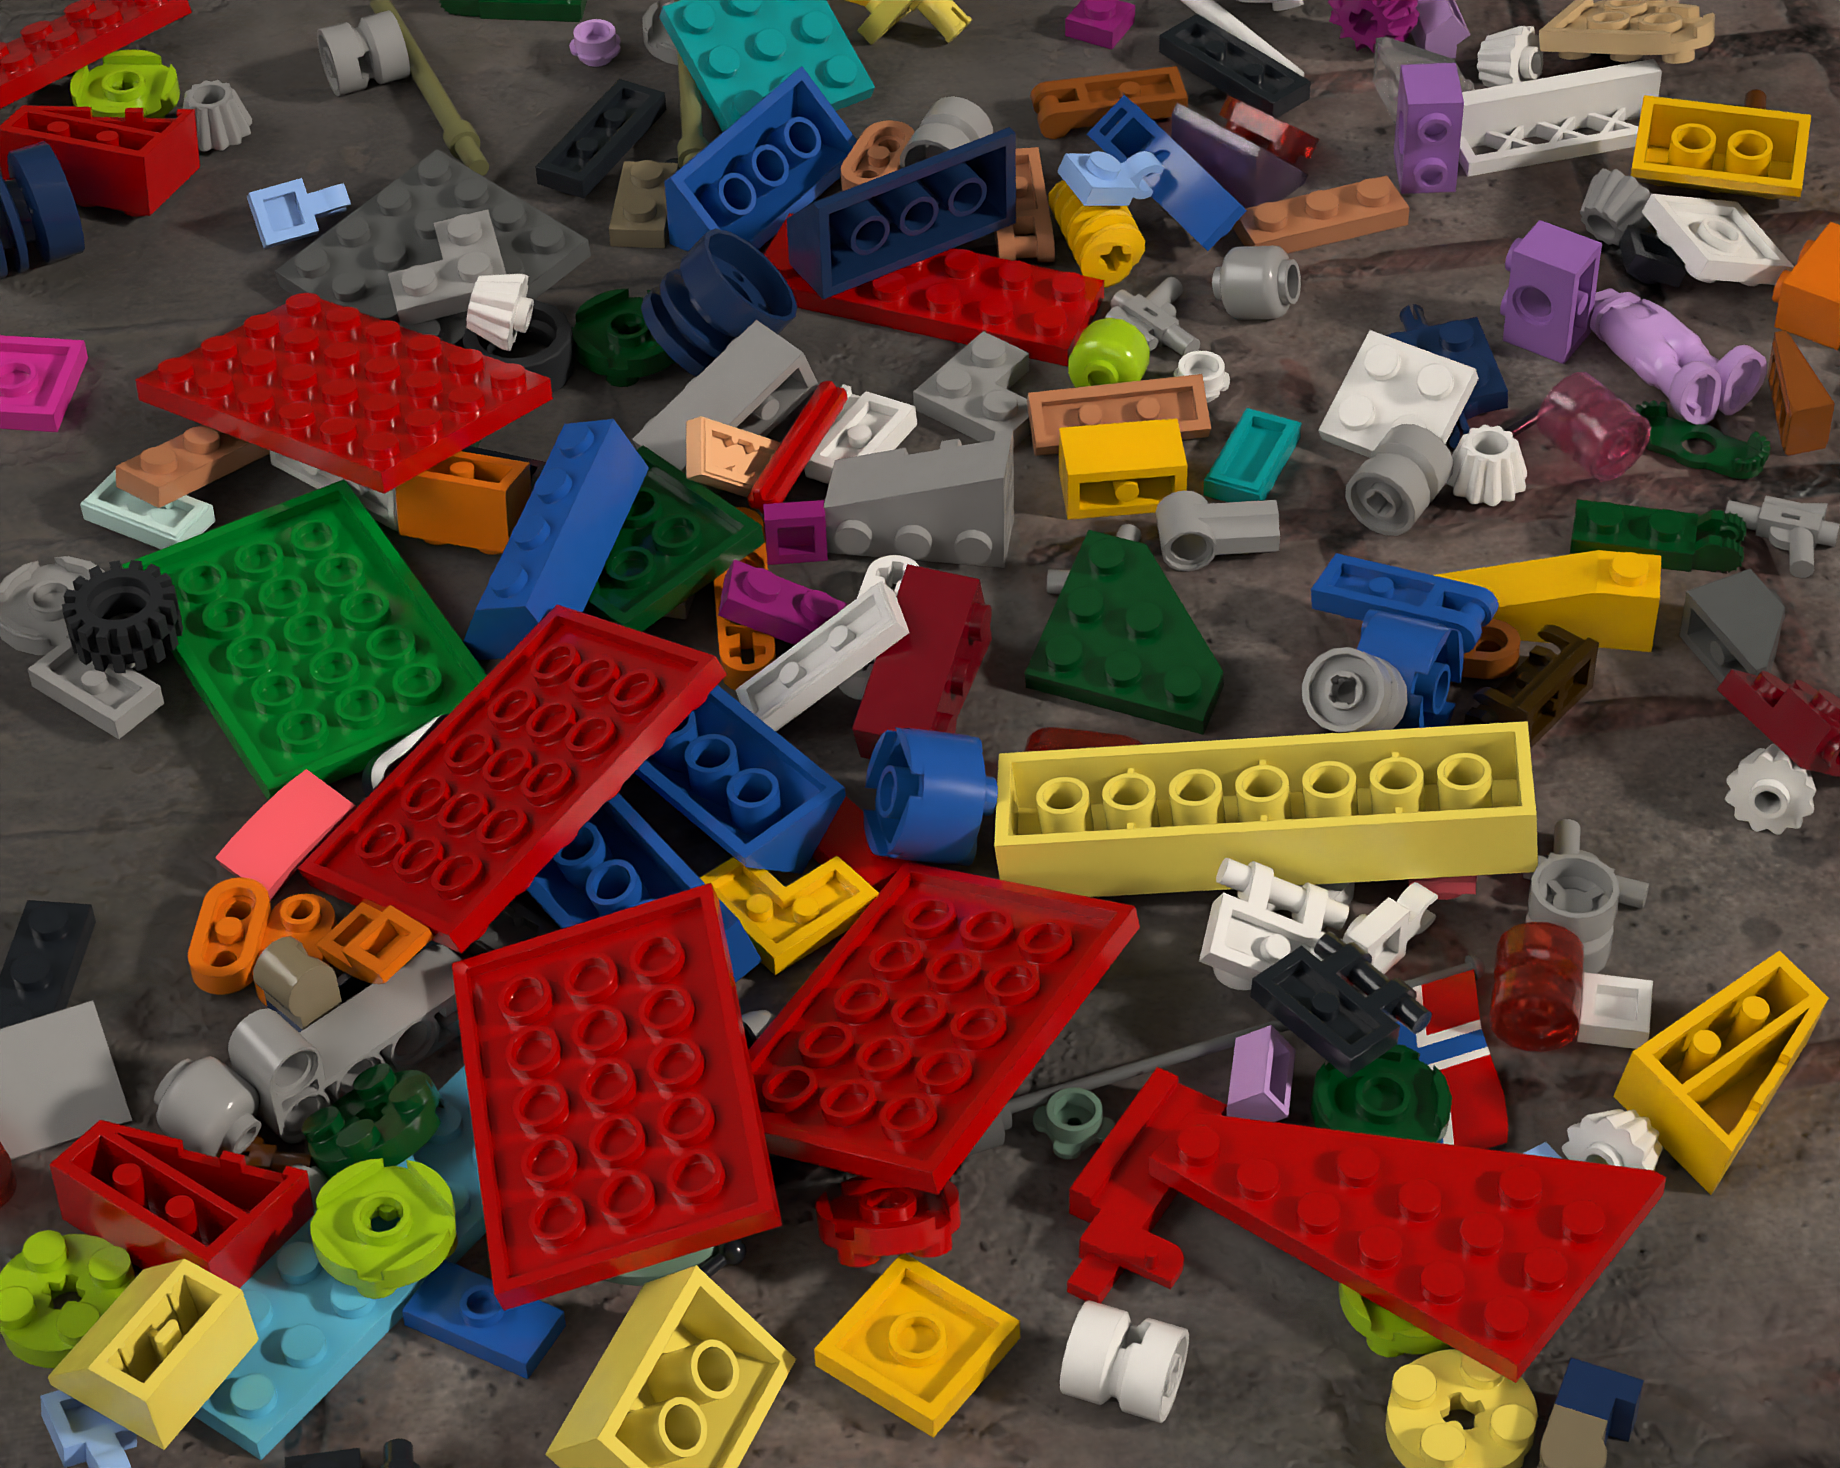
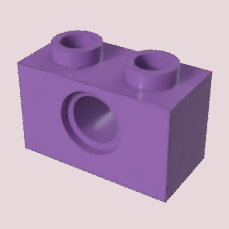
[1393,63,1464,194]
[1500,220,1602,364]

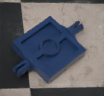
[1385,304,1508,449]

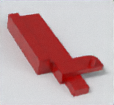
[1067,1067,1227,1304]

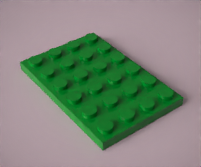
[122,479,487,800]

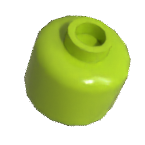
[1068,318,1150,388]

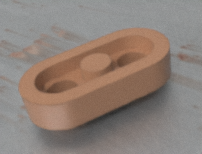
[841,120,915,191]

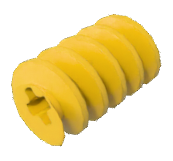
[1048,180,1145,288]

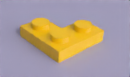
[700,856,879,976]

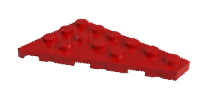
[1149,1111,1666,1383]

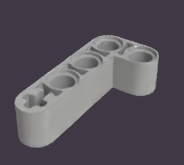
[228,944,462,1144]

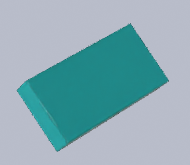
[1203,408,1302,502]

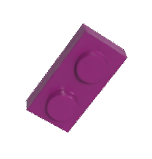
[718,559,847,645]

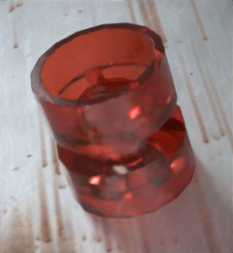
[1489,922,1585,1052]

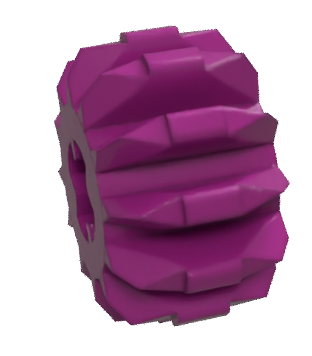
[1328,0,1420,56]

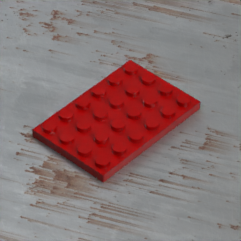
[135,293,553,494]
[297,604,727,954]
[748,861,1140,1195]
[451,883,782,1310]

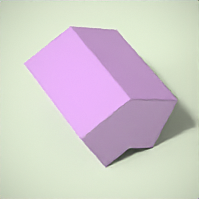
[1411,0,1470,62]
[1227,1025,1296,1122]

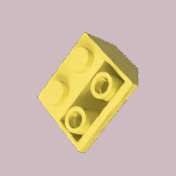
[48,1259,259,1450]

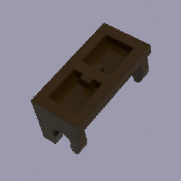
[1464,625,1599,749]

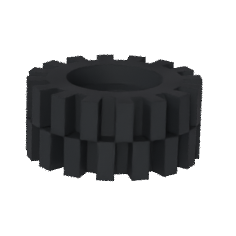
[62,560,183,673]

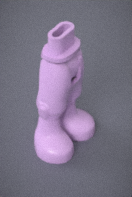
[1590,288,1767,425]

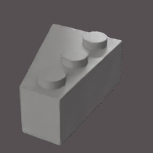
[632,320,819,494]
[823,429,1014,568]

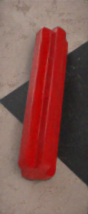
[747,380,848,515]

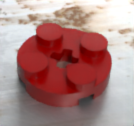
[816,1176,961,1267]

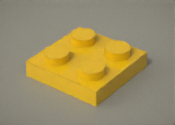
[814,1253,1020,1438]

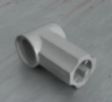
[1155,490,1280,572]

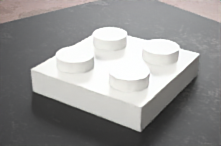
[1642,194,1794,286]
[1318,330,1479,458]

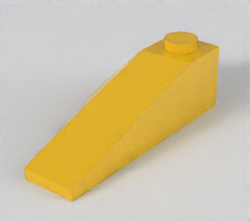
[1434,550,1661,652]

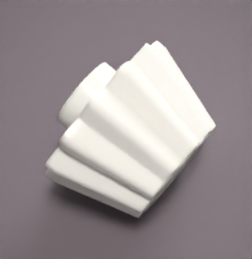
[1477,26,1543,87]
[466,274,534,351]
[1447,425,1527,506]
[1725,744,1816,835]
[1562,1109,1663,1171]

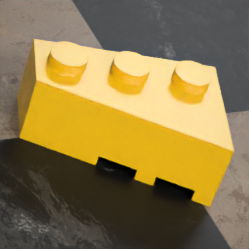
[1613,950,1829,1195]

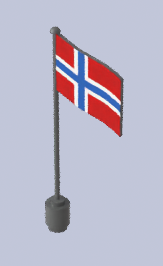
[968,955,1509,1156]

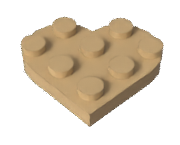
[1539,0,1715,64]

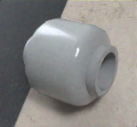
[1212,245,1301,320]
[154,1056,261,1158]

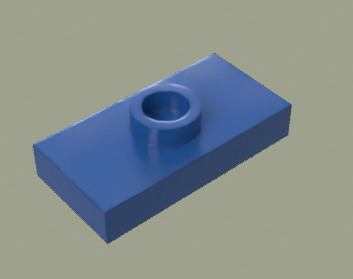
[402,1260,566,1379]

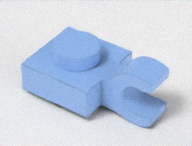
[1057,151,1164,206]
[247,178,351,249]
[40,1390,137,1468]

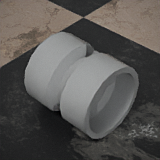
[317,10,410,96]
[900,96,993,169]
[1345,424,1454,536]
[1302,647,1408,733]
[1523,853,1620,981]

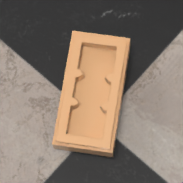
[686,416,785,501]

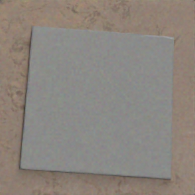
[0,1000,132,1164]

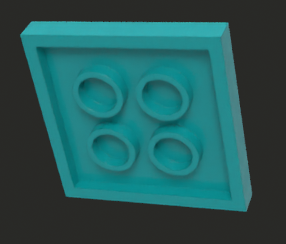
[659,0,875,132]

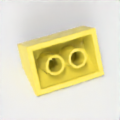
[545,1265,796,1468]

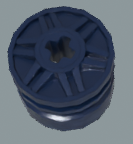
[0,141,85,279]
[641,228,797,376]

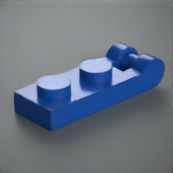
[1311,553,1499,653]

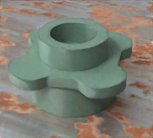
[1033,1087,1115,1159]

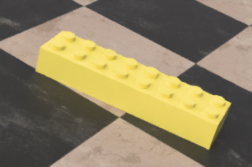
[994,721,1538,897]

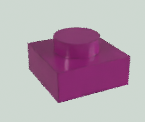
[1065,0,1135,49]
[763,500,828,565]

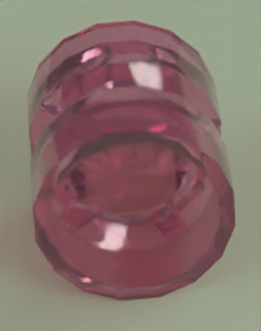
[1537,372,1651,481]

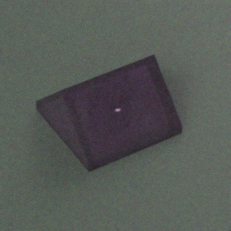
[1171,103,1309,209]

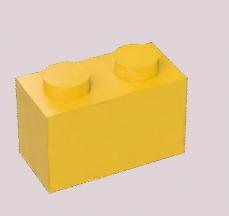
[1059,418,1188,520]

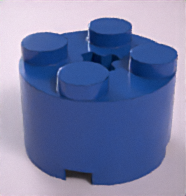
[1357,609,1464,729]
[863,727,998,866]

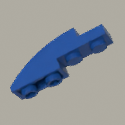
[1087,95,1247,251]

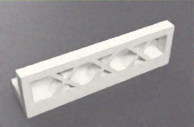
[1459,59,1662,177]

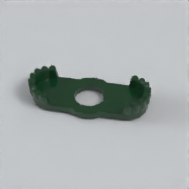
[1632,400,1771,479]

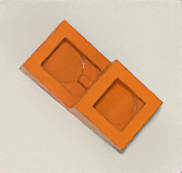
[316,902,434,984]

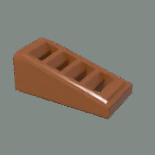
[1767,330,1835,456]

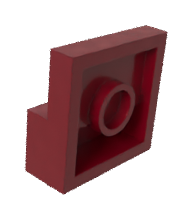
[1716,669,1840,777]

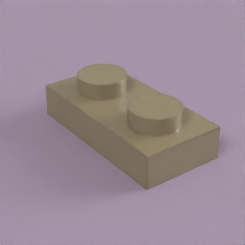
[609,160,678,248]

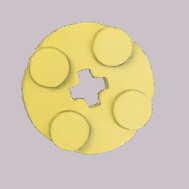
[1385,1349,1538,1468]

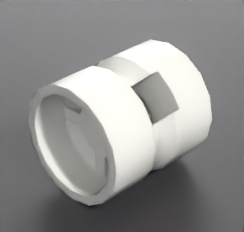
[1060,1300,1189,1423]

